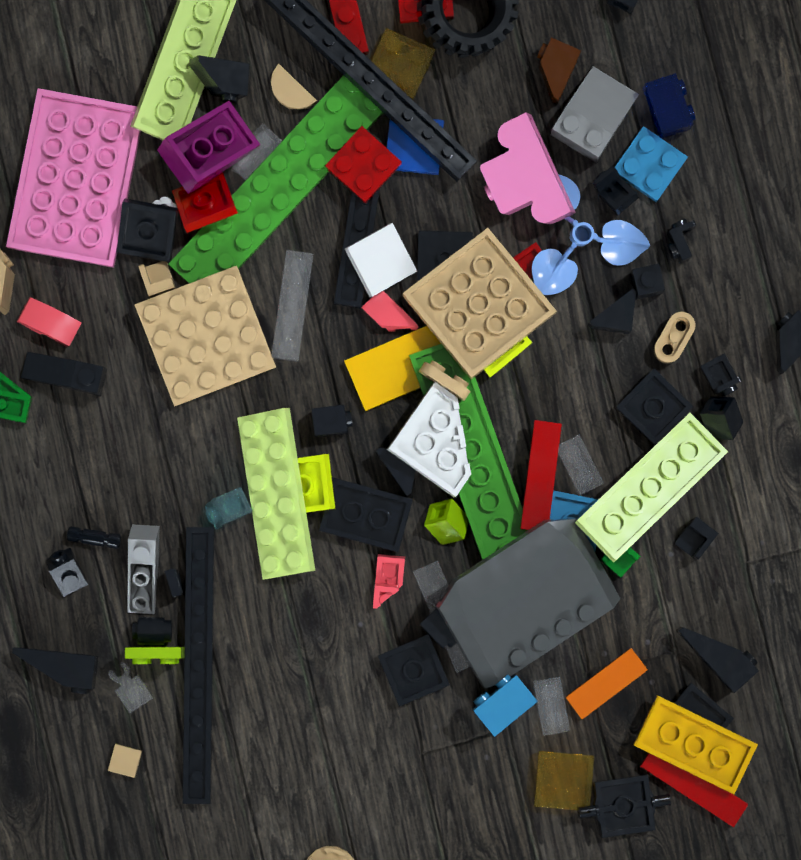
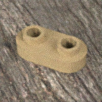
[654,312,695,364]
[419,360,471,401]

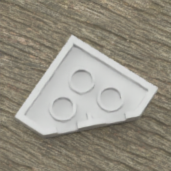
[387,382,471,497]

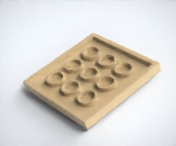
[402,228,557,380]
[135,265,276,407]

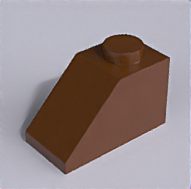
[537,37,581,105]

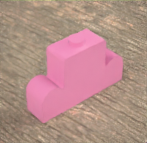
[480,113,576,224]

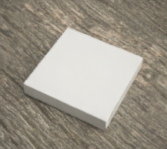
[345,223,417,297]

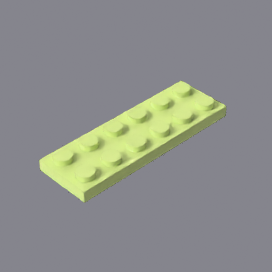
[130,0,236,140]
[237,408,315,580]
[575,413,728,563]

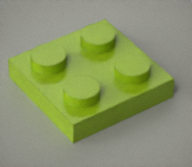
[125,647,185,664]

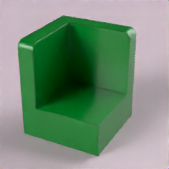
[600,547,641,578]

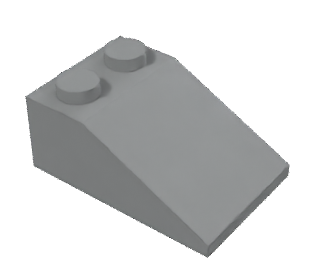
[551,66,639,163]

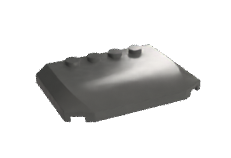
[436,517,620,688]

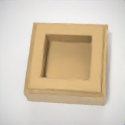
[108,744,142,778]

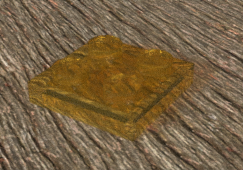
[371,28,435,100]
[534,751,594,810]

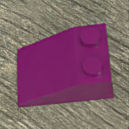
[157,101,260,194]

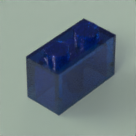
[643,73,696,139]

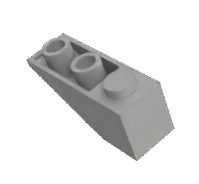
[127,524,160,614]

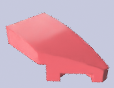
[361,291,419,332]
[373,554,405,609]

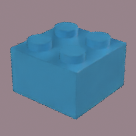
[472,674,538,737]

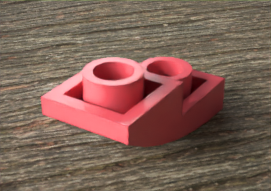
[17,297,81,347]

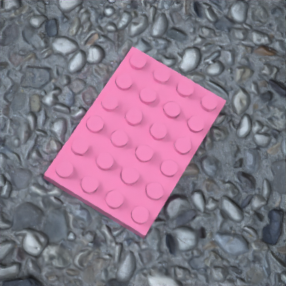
[6,88,141,268]

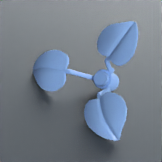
[532,174,650,295]

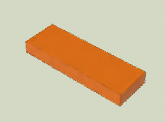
[565,648,648,719]

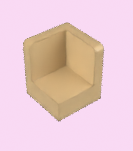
[139,261,176,298]

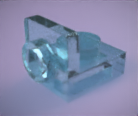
[205,487,253,529]

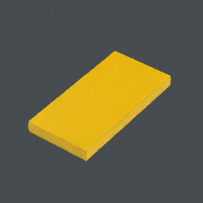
[344,326,441,411]
[633,695,758,794]

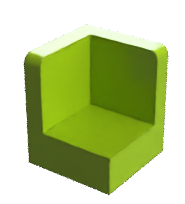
[424,499,469,545]

